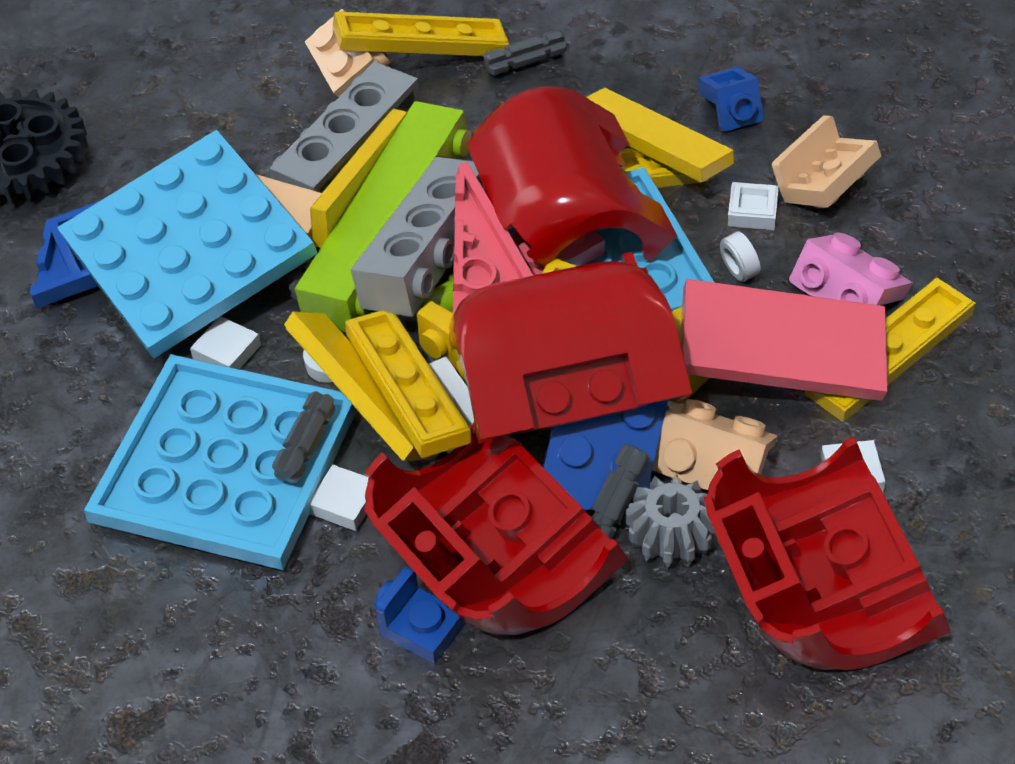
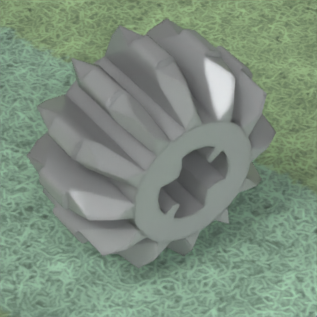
[626,473,715,569]

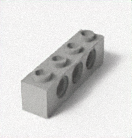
[269,61,420,193]
[351,157,491,317]

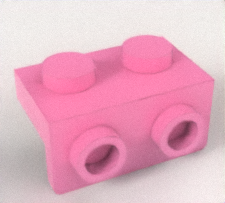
[789,232,913,306]

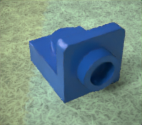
[697,66,764,131]
[374,566,466,664]

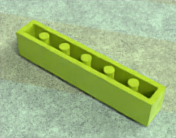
[294,101,472,332]

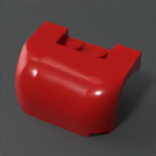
[467,86,677,267]
[449,261,692,444]
[363,422,629,635]
[704,437,951,670]

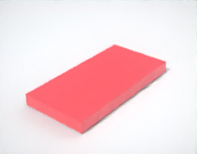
[680,279,887,401]

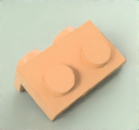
[304,9,392,97]
[772,115,881,208]
[652,400,777,490]

